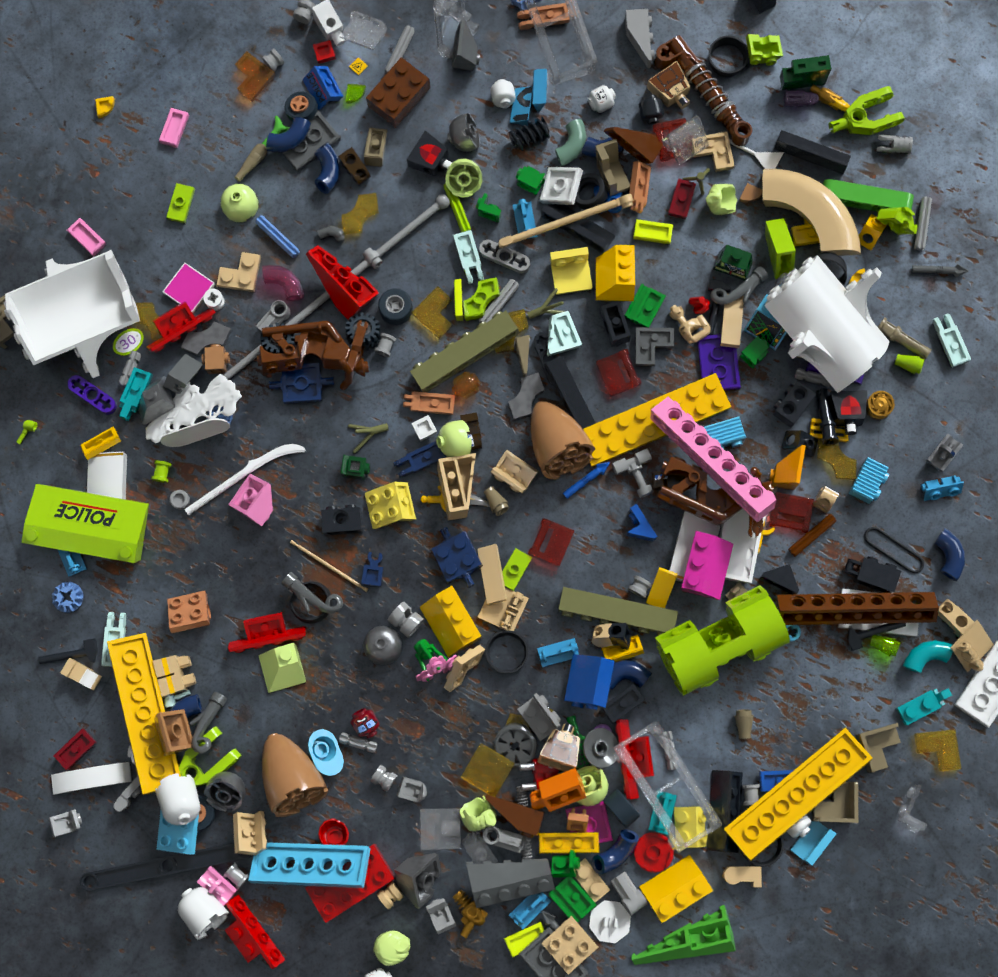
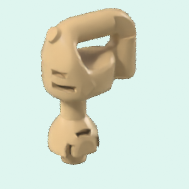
[669,305,711,344]

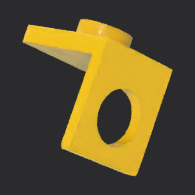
[859,214,888,250]

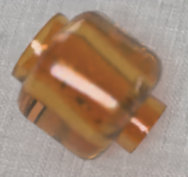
[452,371,481,399]

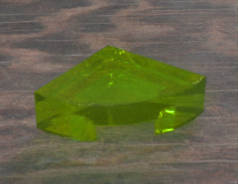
[346,84,366,103]

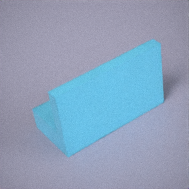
[790,821,836,866]

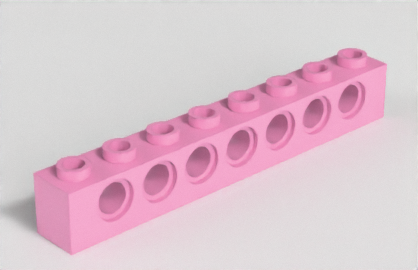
[650,397,776,522]

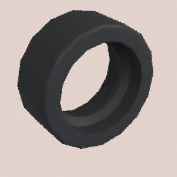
[575,173,608,210]

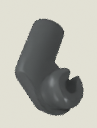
[317,226,345,242]

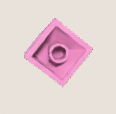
[228,474,273,526]

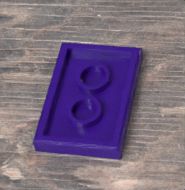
[697,334,741,391]

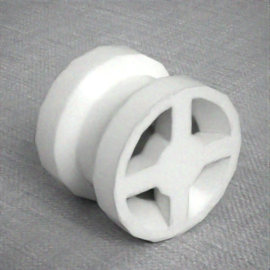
[204,289,225,311]

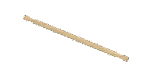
[290,540,369,592]

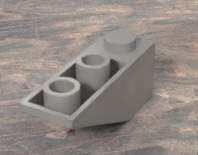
[625,9,654,68]

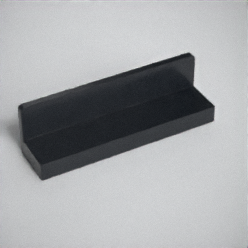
[774,130,851,174]
[541,204,615,254]
[544,356,596,429]
[707,770,743,853]

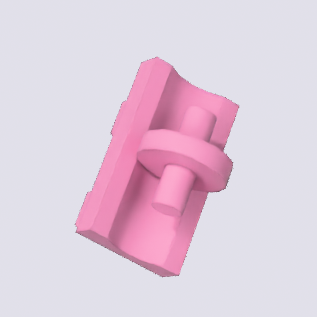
[197,866,237,906]

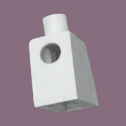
[312,0,346,46]

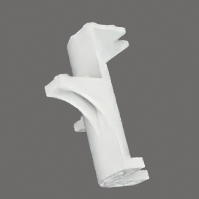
[4,250,140,378]
[764,255,889,393]

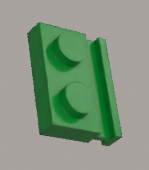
[624,284,666,328]
[548,877,596,923]

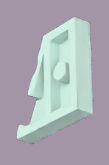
[547,311,582,356]

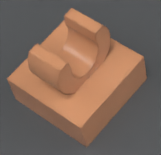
[567,808,589,832]

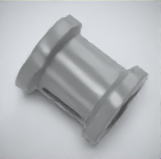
[374,333,396,357]
[742,784,760,805]
[223,863,249,890]

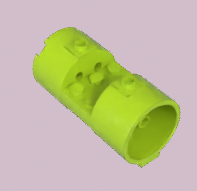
[655,585,790,696]

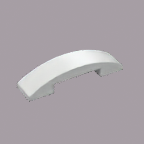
[51,762,132,795]

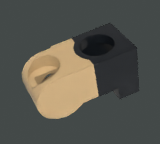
[592,623,632,649]

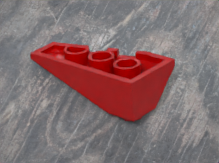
[306,245,379,320]

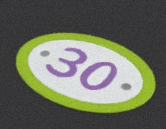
[113,328,144,356]

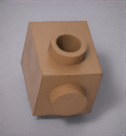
[202,344,230,374]

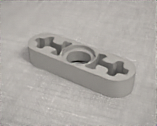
[479,240,530,274]

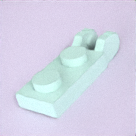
[453,230,484,284]
[933,313,971,368]
[101,612,126,667]

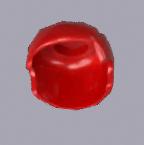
[318,818,349,845]

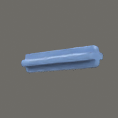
[255,215,299,258]

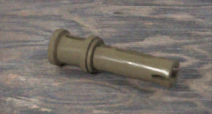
[878,317,932,359]

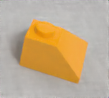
[769,445,805,490]

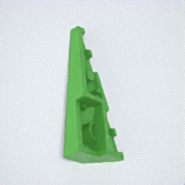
[632,905,736,965]

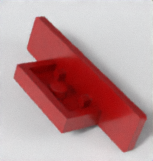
[147,302,216,352]
[228,612,306,653]
[616,719,654,800]
[225,895,285,969]

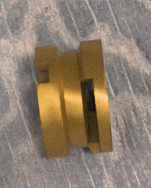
[866,391,895,420]

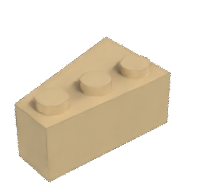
[437,453,476,521]

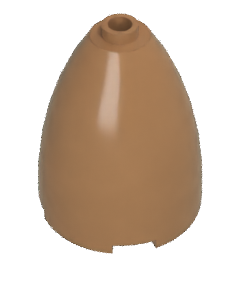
[531,401,595,479]
[262,733,328,817]

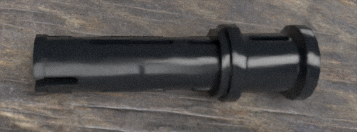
[816,388,839,446]

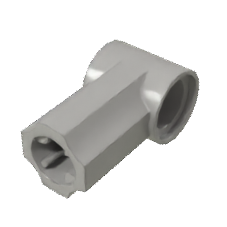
[256,300,291,332]
[483,826,525,853]
[610,872,648,915]

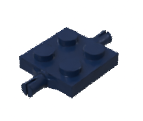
[269,363,334,404]
[431,527,483,588]

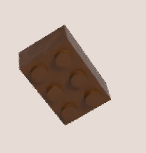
[366,57,431,128]

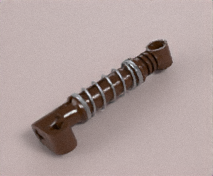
[654,35,752,146]

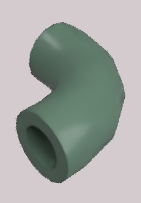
[555,119,587,167]

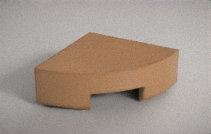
[739,183,763,203]

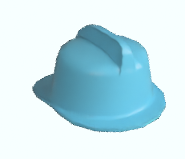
[308,729,344,776]

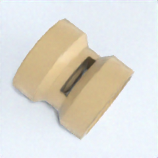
[376,881,404,910]

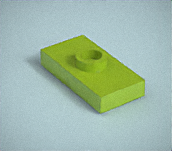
[166,183,195,223]
[502,548,532,591]

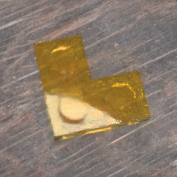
[412,286,452,339]
[915,729,961,771]

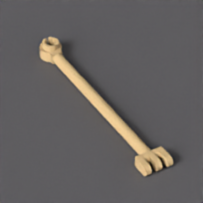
[498,194,634,248]

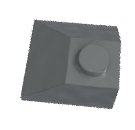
[451,19,480,71]

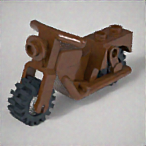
[257,313,380,390]

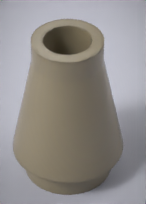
[484,487,509,516]
[734,709,754,739]

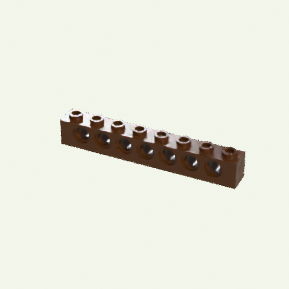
[776,592,939,625]

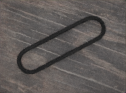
[865,527,924,573]

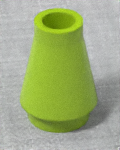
[894,354,925,374]

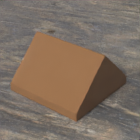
[154,709,192,756]

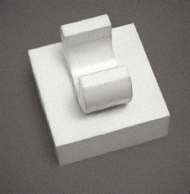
[411,415,437,442]

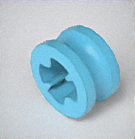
[786,625,801,641]

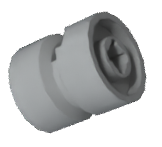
[387,601,424,638]

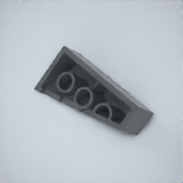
[466,859,555,908]

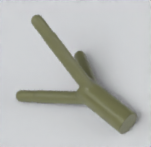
[683,168,710,195]
[527,288,565,319]
[348,423,389,454]

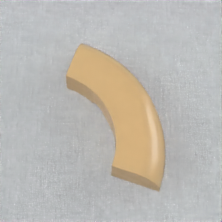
[763,169,861,256]

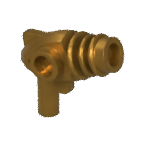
[452,889,488,938]

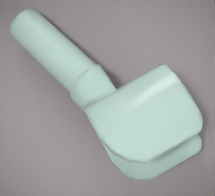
[164,690,191,708]

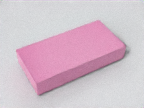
[159,108,189,148]
[67,218,106,257]

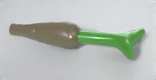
[234,116,290,182]

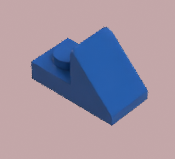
[627,504,657,541]

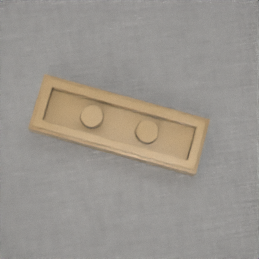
[720,293,744,348]
[477,544,507,605]

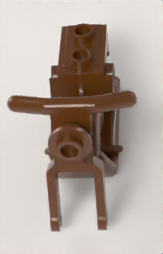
[657,457,774,537]

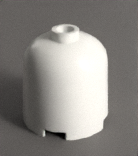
[155,774,200,826]
[178,887,229,940]

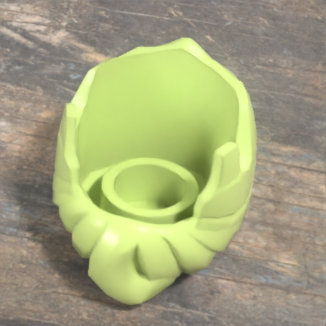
[706,184,737,215]
[459,796,497,831]
[374,931,410,966]

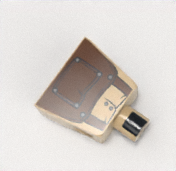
[647,61,690,109]
[537,724,580,772]

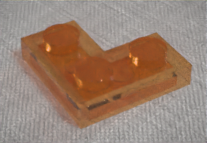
[235,51,275,102]

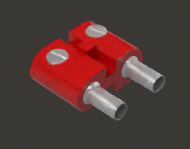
[519,758,559,791]

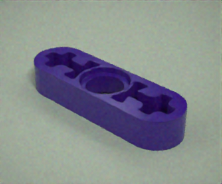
[68,375,117,415]

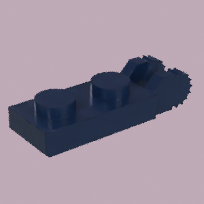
[393,441,448,478]

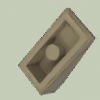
[364,128,387,167]
[515,335,530,377]

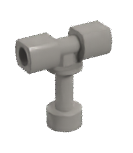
[612,449,654,498]

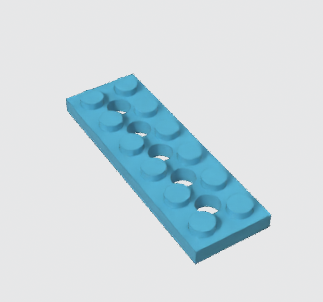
[248,843,371,888]

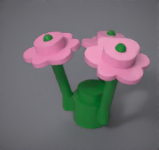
[414,639,457,682]

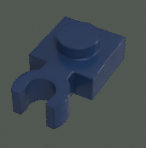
[361,552,384,587]

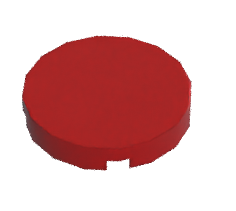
[634,832,674,873]

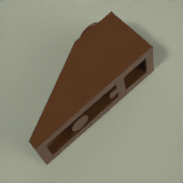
[603,127,663,164]
[485,795,545,838]

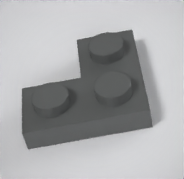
[635,327,674,366]

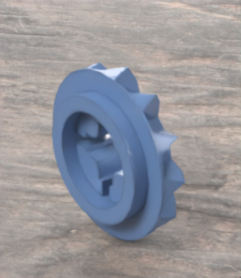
[52,582,83,613]

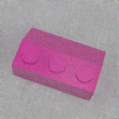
[682,531,734,600]

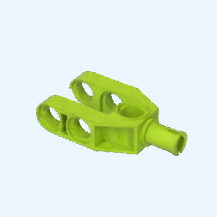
[828,86,905,135]
[179,726,242,787]

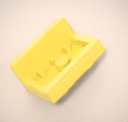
[674,806,708,848]

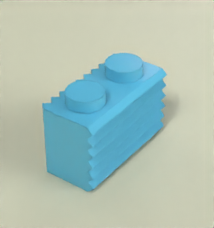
[704,417,746,450]
[849,457,889,504]

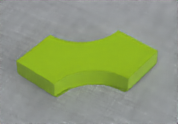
[463,277,500,321]

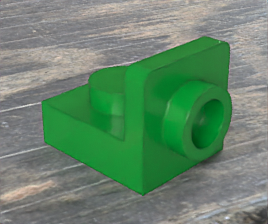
[476,193,501,223]
[551,850,580,877]

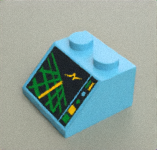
[744,294,787,350]

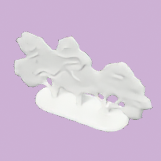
[146,374,242,447]

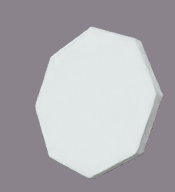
[589,900,631,943]

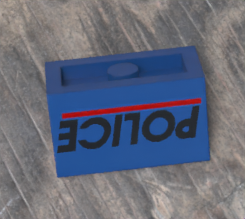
[303,66,343,110]

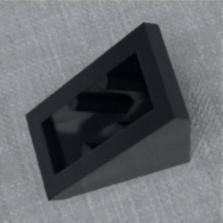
[759,564,799,595]

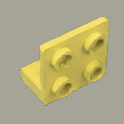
[550,247,592,295]
[365,482,416,529]

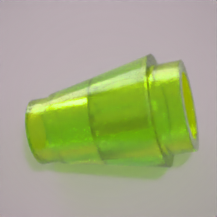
[870,635,901,657]

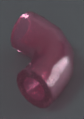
[262,265,304,301]

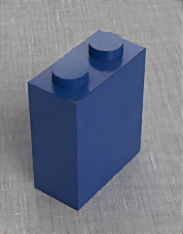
[564,654,614,710]

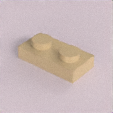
[575,858,610,902]

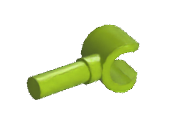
[16,420,38,444]

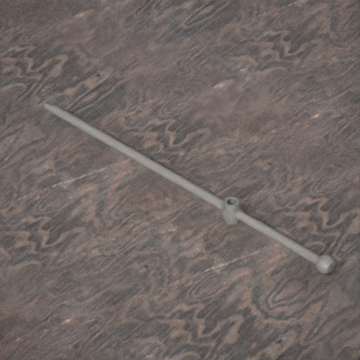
[223,194,450,380]

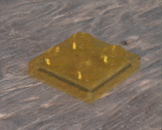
[461,743,515,797]

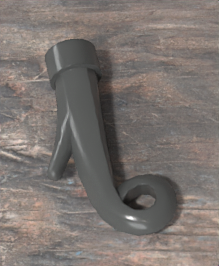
[710,267,768,304]
[281,572,343,613]
[189,692,227,753]

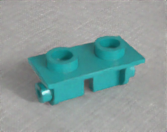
[648,791,677,835]

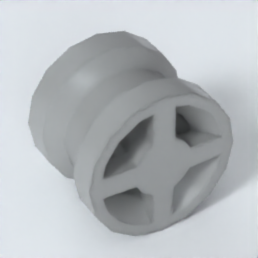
[262,49,284,72]
[628,575,652,598]

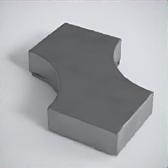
[181,321,232,356]
[508,373,544,420]

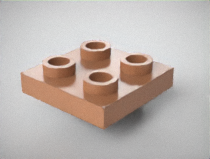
[167,591,211,633]

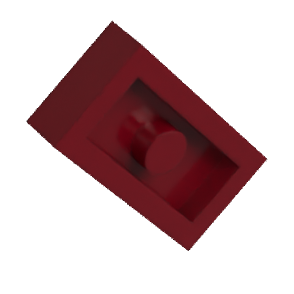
[668,178,696,220]
[53,728,97,770]

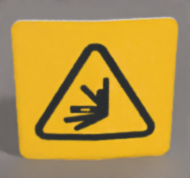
[349,58,368,75]

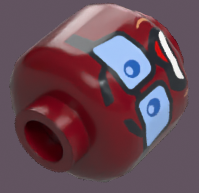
[350,708,380,738]

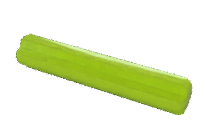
[444,183,471,233]

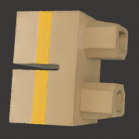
[153,655,197,698]

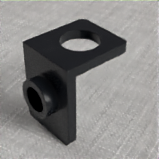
[782,430,818,457]

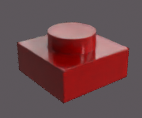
[313,40,336,64]

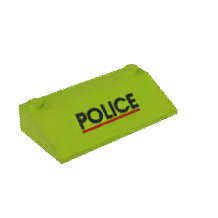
[22,484,149,563]

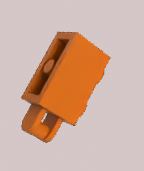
[529,768,586,812]

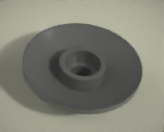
[583,728,619,768]

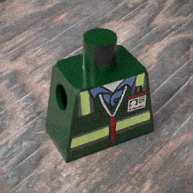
[713,245,753,281]

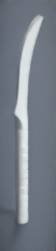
[185,444,306,515]

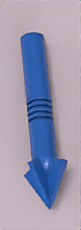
[563,462,610,499]

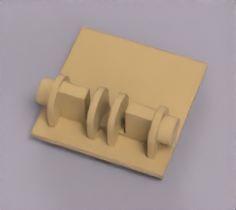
[478,588,529,631]
[950,620,994,672]
[542,916,598,975]

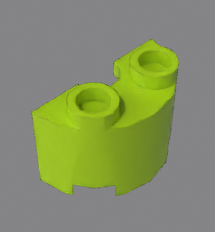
[746,34,783,66]
[877,207,917,235]

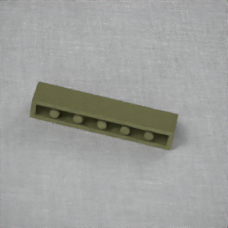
[410,310,520,393]
[558,587,678,636]

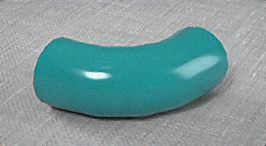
[902,640,953,674]

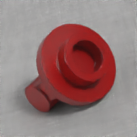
[688,296,710,314]

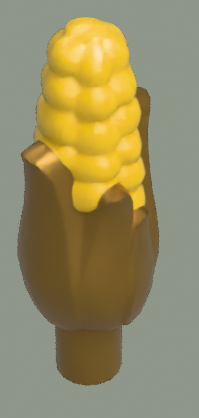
[810,84,850,112]

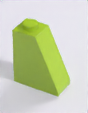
[765,218,796,279]

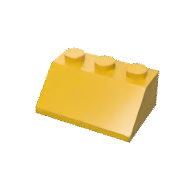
[596,245,635,301]
[420,586,482,658]
[639,855,713,923]

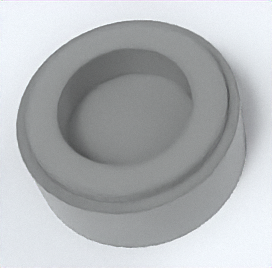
[170,490,190,510]

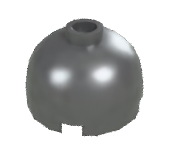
[447,113,481,152]
[363,626,402,665]
[204,771,246,811]

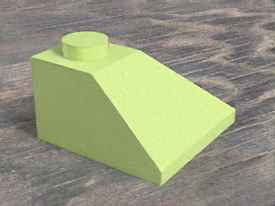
[258,643,306,693]

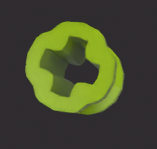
[151,460,172,483]

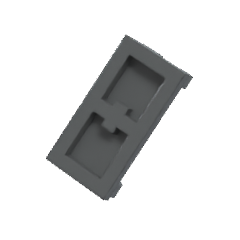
[163,354,203,394]

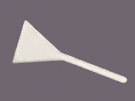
[729,139,784,169]

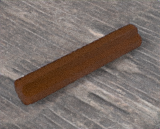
[788,514,837,557]

